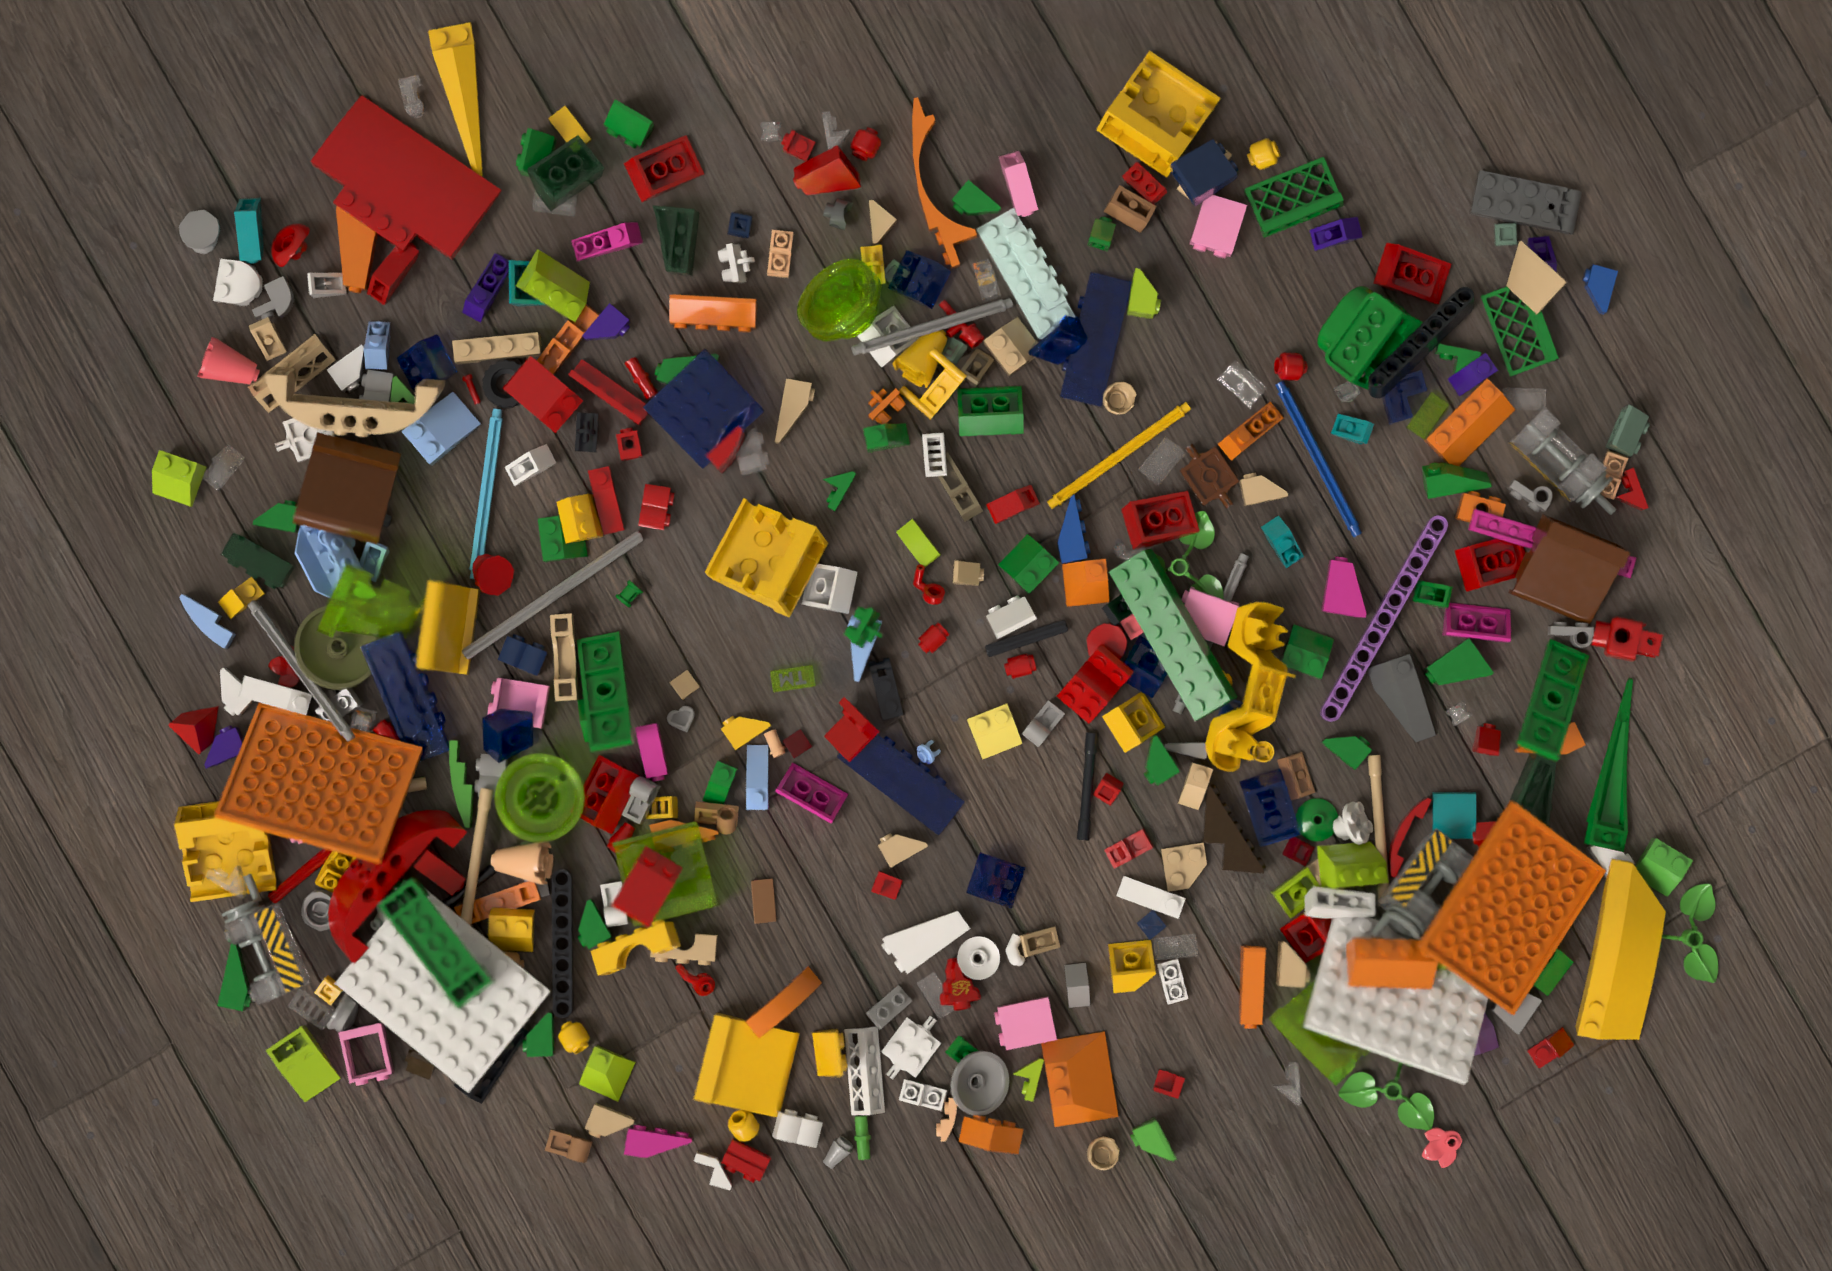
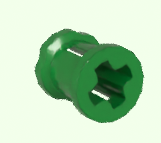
[615,580,643,608]

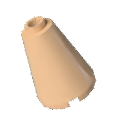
[491,841,553,884]

